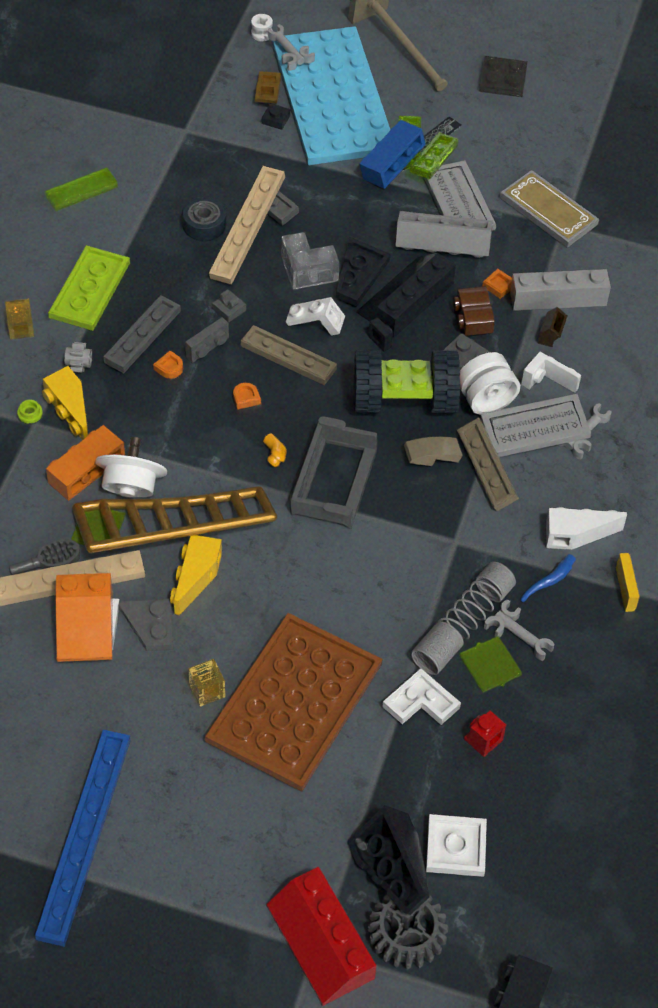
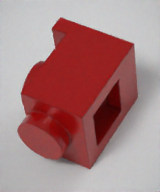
[464,710,506,757]

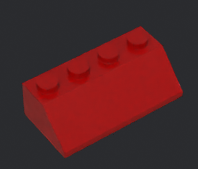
[266,866,377,1006]

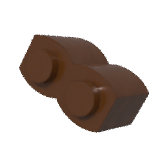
[453,286,494,336]

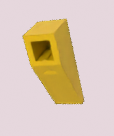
[42,366,88,440]
[170,535,222,615]

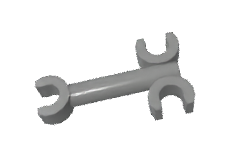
[268,24,315,71]
[558,403,612,459]
[484,600,555,661]

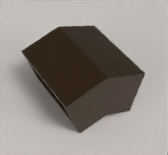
[538,307,568,347]

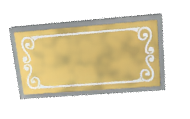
[500,170,599,248]

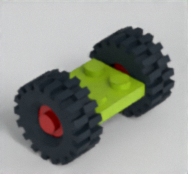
[354,350,460,413]

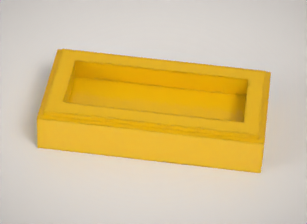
[616,553,639,612]

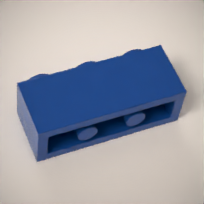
[359,120,426,189]

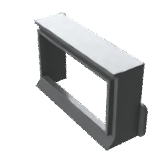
[291,416,377,529]

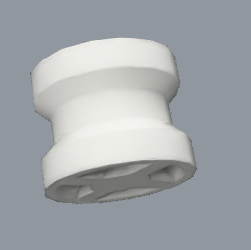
[251,14,273,42]

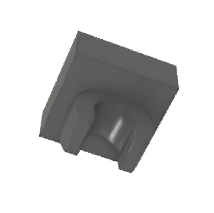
[212,289,246,323]

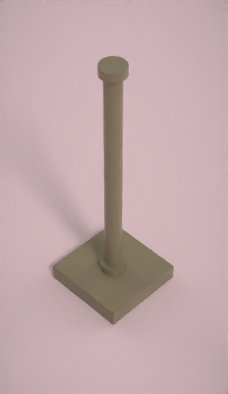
[348,0,448,91]

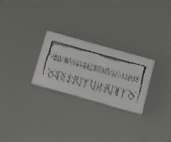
[422,160,496,231]
[481,394,591,457]

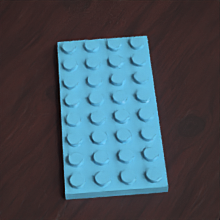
[272,26,390,165]

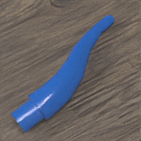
[521,554,576,602]

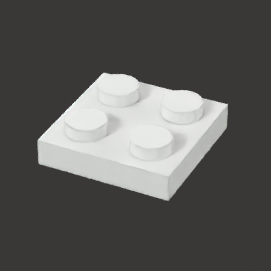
[426,814,487,877]

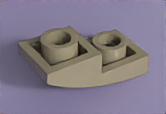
[404,437,463,466]

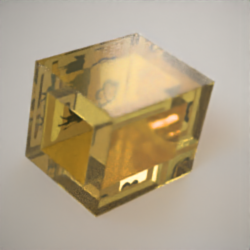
[5,299,34,339]
[188,659,225,707]

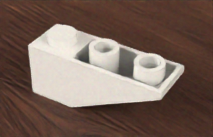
[546,507,627,550]

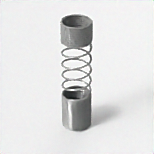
[411,562,516,675]

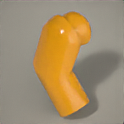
[263,433,287,467]

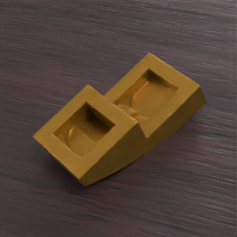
[255,71,281,103]

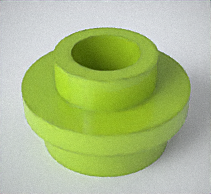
[17,400,43,423]

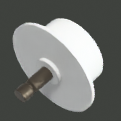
[95,437,167,497]

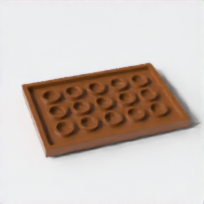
[205,613,383,792]

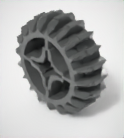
[368,895,448,969]

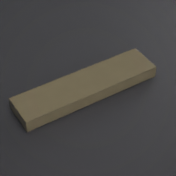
[241,325,337,385]
[457,417,519,511]

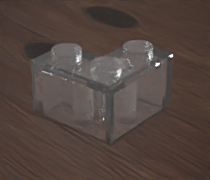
[281,232,339,290]

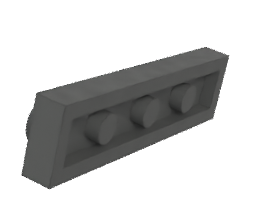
[103,295,181,373]

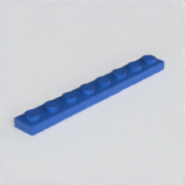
[35,730,131,947]

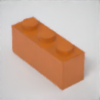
[46,425,125,501]

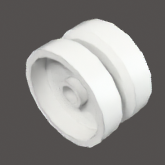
[460,352,521,415]

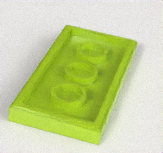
[48,245,130,331]

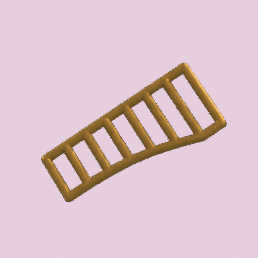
[72,486,277,553]

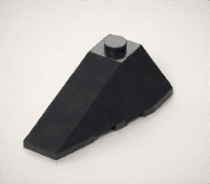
[347,805,430,916]

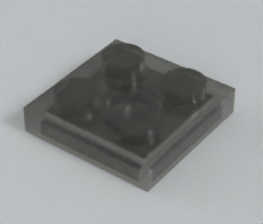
[479,56,528,97]

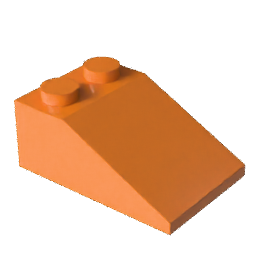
[56,573,113,662]

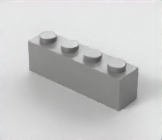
[396,211,493,257]
[510,269,611,310]

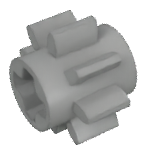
[64,342,92,373]

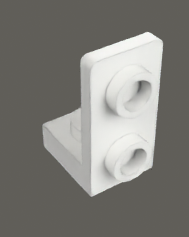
[286,297,345,336]
[521,352,581,392]

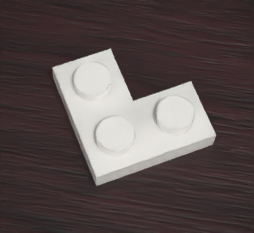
[383,669,461,725]

